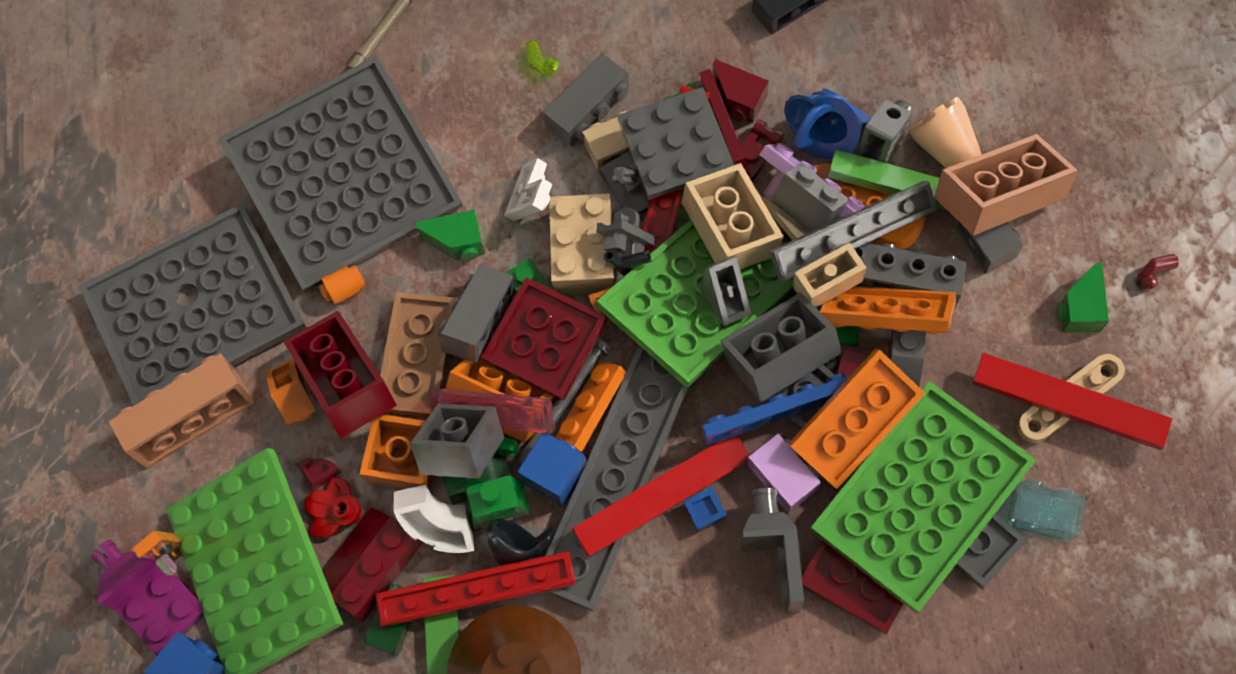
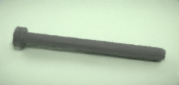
[516,338,611,467]

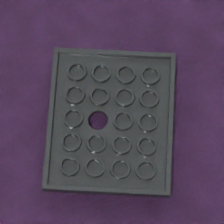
[79,203,307,406]

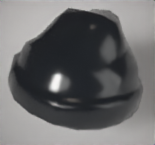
[487,519,556,566]

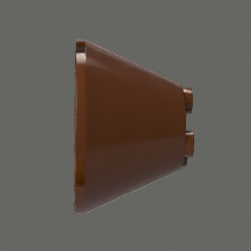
[447,605,581,674]

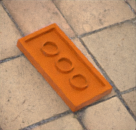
[820,286,956,334]
[788,348,925,489]

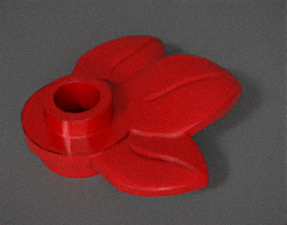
[304,477,362,538]

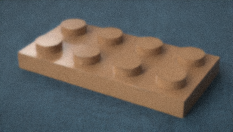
[380,292,456,417]

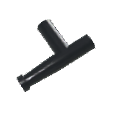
[604,250,651,276]

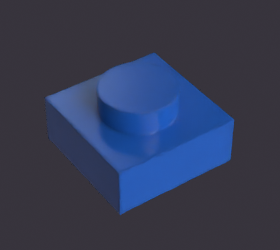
[683,487,727,532]

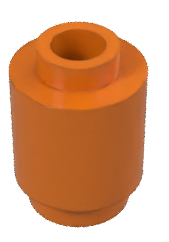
[318,265,366,305]

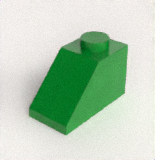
[416,209,485,260]
[1056,263,1109,333]

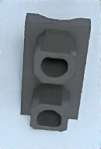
[596,207,655,257]

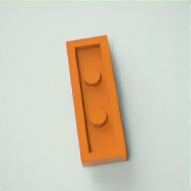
[555,361,627,452]

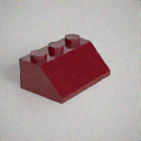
[322,507,423,623]

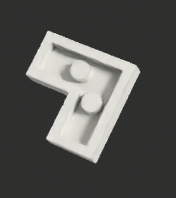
[504,158,552,221]

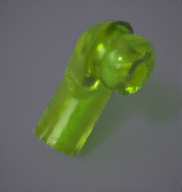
[525,40,559,76]

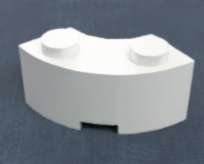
[393,484,474,553]

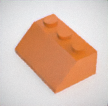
[441,352,555,443]

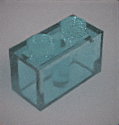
[1007,480,1086,542]

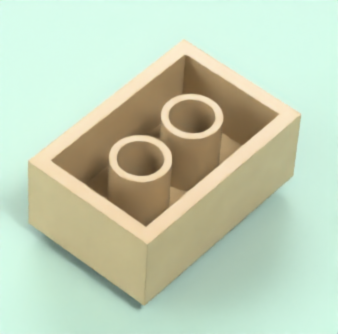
[682,163,783,269]
[549,194,615,294]

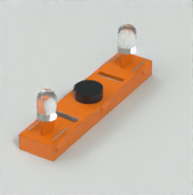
[132,531,189,576]

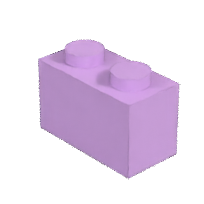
[747,434,821,514]

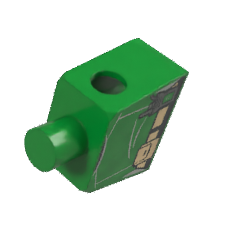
[465,475,531,532]

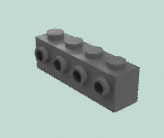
[854,243,967,307]

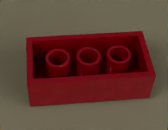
[283,311,397,439]

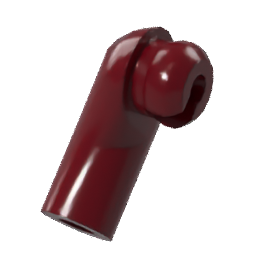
[1137,254,1179,291]

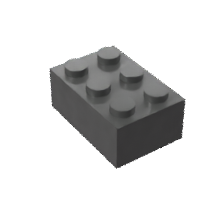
[720,293,842,402]

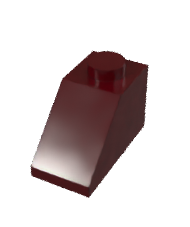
[712,59,769,123]

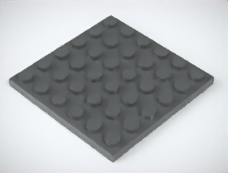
[218,55,463,292]

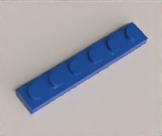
[702,373,851,445]

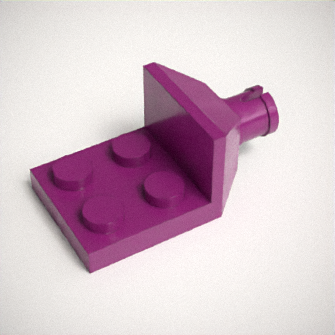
[91,540,204,656]

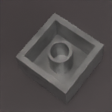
[410,404,504,478]

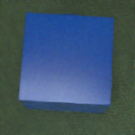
[518,431,587,507]
[144,632,225,674]

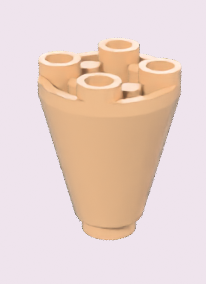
[907,97,982,168]

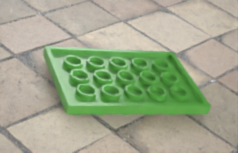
[596,219,794,388]
[810,381,1036,614]
[166,448,343,674]

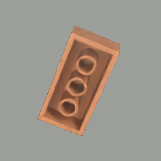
[934,134,1078,236]
[108,353,256,469]

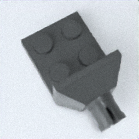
[741,488,804,614]

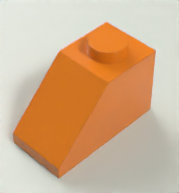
[265,358,316,425]

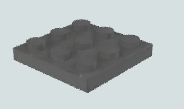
[617,87,734,200]

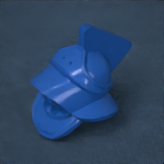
[784,88,871,159]

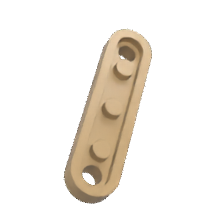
[1017,354,1125,443]

